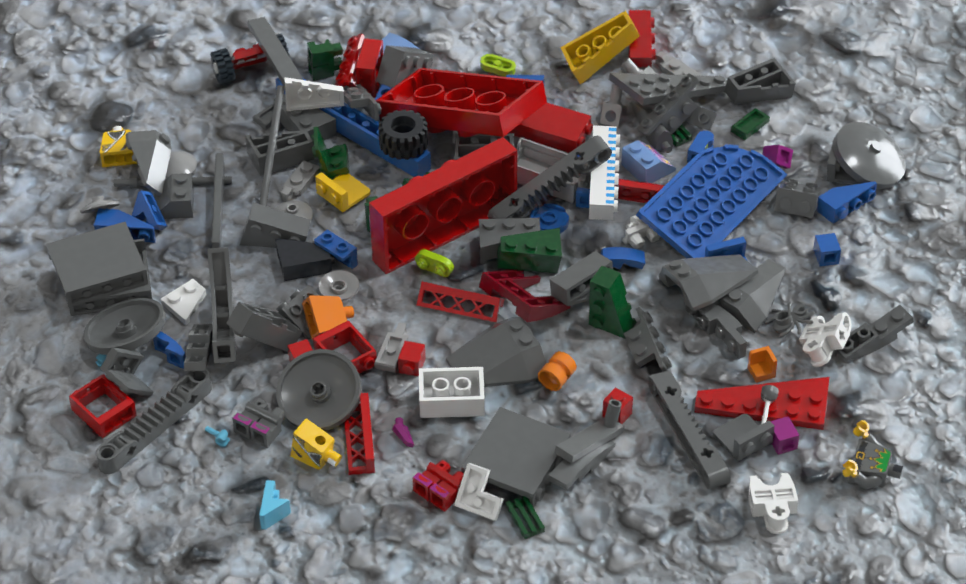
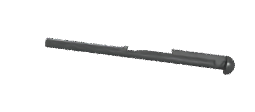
[259,85,285,206]

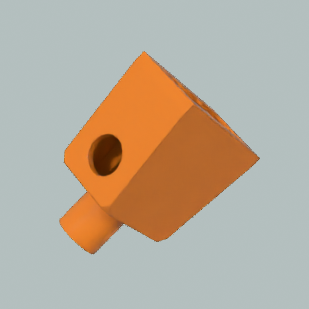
[302,295,354,340]

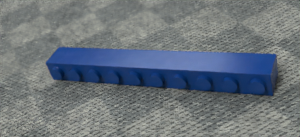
[275,77,431,177]

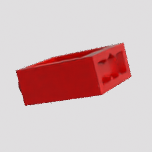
[356,38,384,98]
[313,320,377,374]
[69,374,137,438]

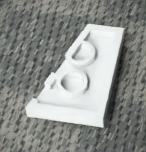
[284,77,344,111]

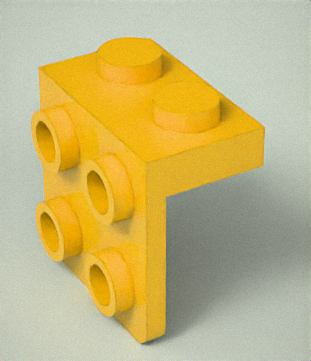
[315,172,371,212]

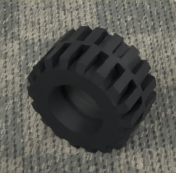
[378,110,428,160]

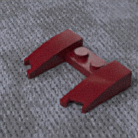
[479,270,571,322]

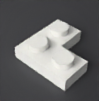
[454,463,504,520]

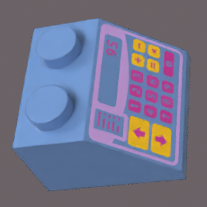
[621,140,676,183]

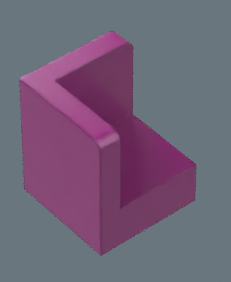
[762,145,793,169]
[770,417,800,455]

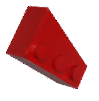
[628,10,656,67]

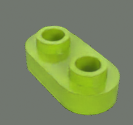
[480,54,516,77]
[415,249,454,277]

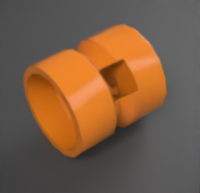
[538,351,577,391]

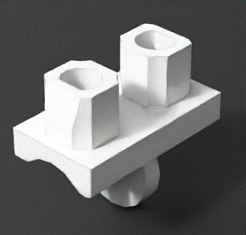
[622,215,660,249]

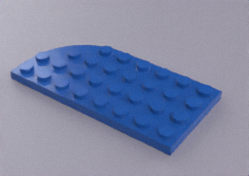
[636,145,788,259]

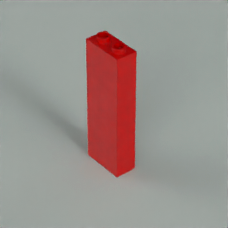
[509,103,593,153]

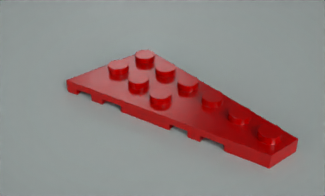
[694,377,830,430]

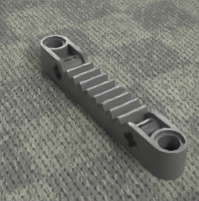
[487,136,612,219]
[96,369,212,474]
[647,370,731,490]

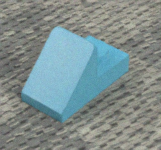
[259,480,291,529]

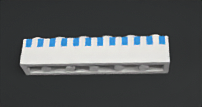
[589,126,620,220]

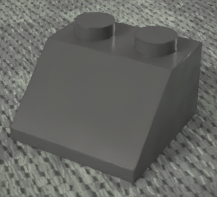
[154,173,194,219]

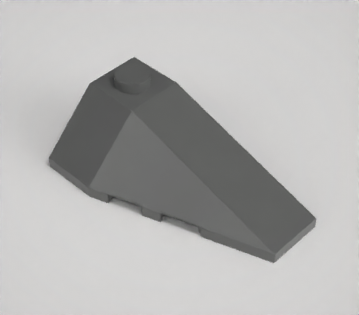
[126,130,171,196]
[721,259,786,333]

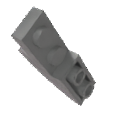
[685,303,747,359]
[836,305,914,361]

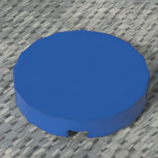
[529,203,569,233]

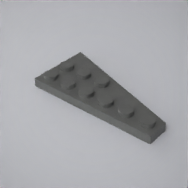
[609,73,727,105]

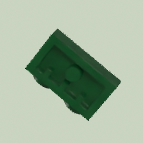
[311,126,350,178]

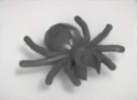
[764,302,815,338]

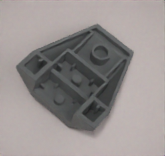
[659,255,759,311]
[446,317,546,387]

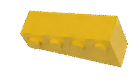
[560,11,640,85]

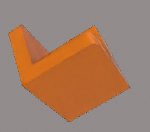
[747,346,777,383]

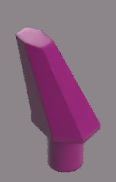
[392,417,414,447]

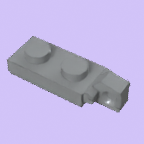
[655,51,702,76]
[281,160,321,202]
[375,322,409,373]

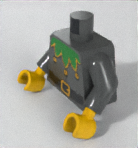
[843,420,903,489]

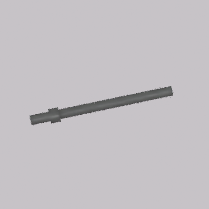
[114,176,232,189]

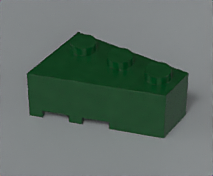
[497,228,562,273]
[588,266,636,339]

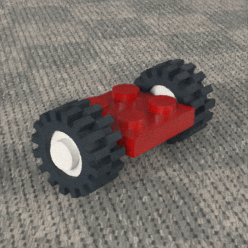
[210,33,290,84]

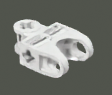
[799,312,851,367]
[749,473,798,534]

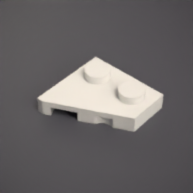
[161,279,206,325]

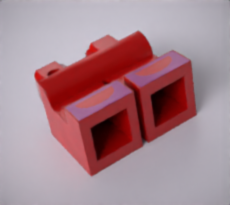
[412,460,464,512]

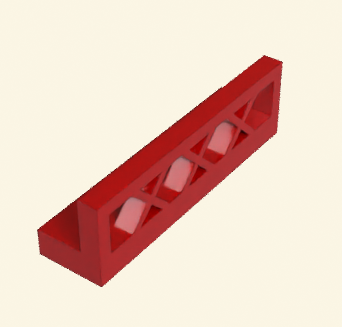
[614,179,665,203]
[416,281,504,323]
[345,393,375,475]

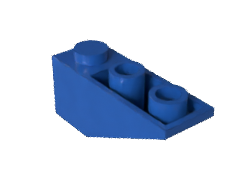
[816,181,877,224]
[94,208,156,243]

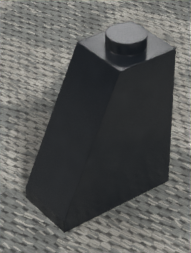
[275,239,335,281]

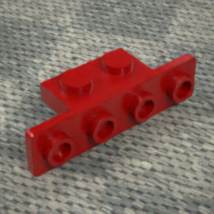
[335,33,364,88]

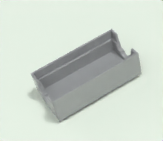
[517,137,591,203]

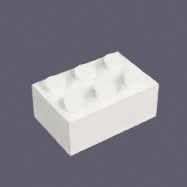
[419,367,485,418]

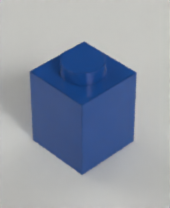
[813,233,841,267]

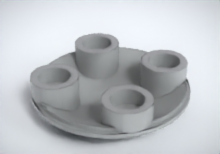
[166,151,197,178]

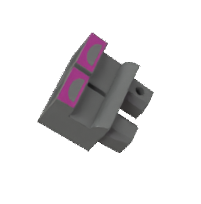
[232,399,285,448]

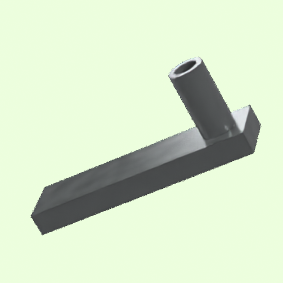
[554,399,625,463]

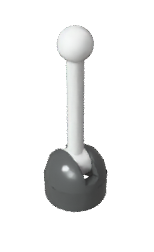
[761,385,779,424]

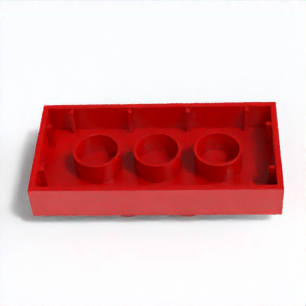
[376,68,547,137]
[369,137,517,274]

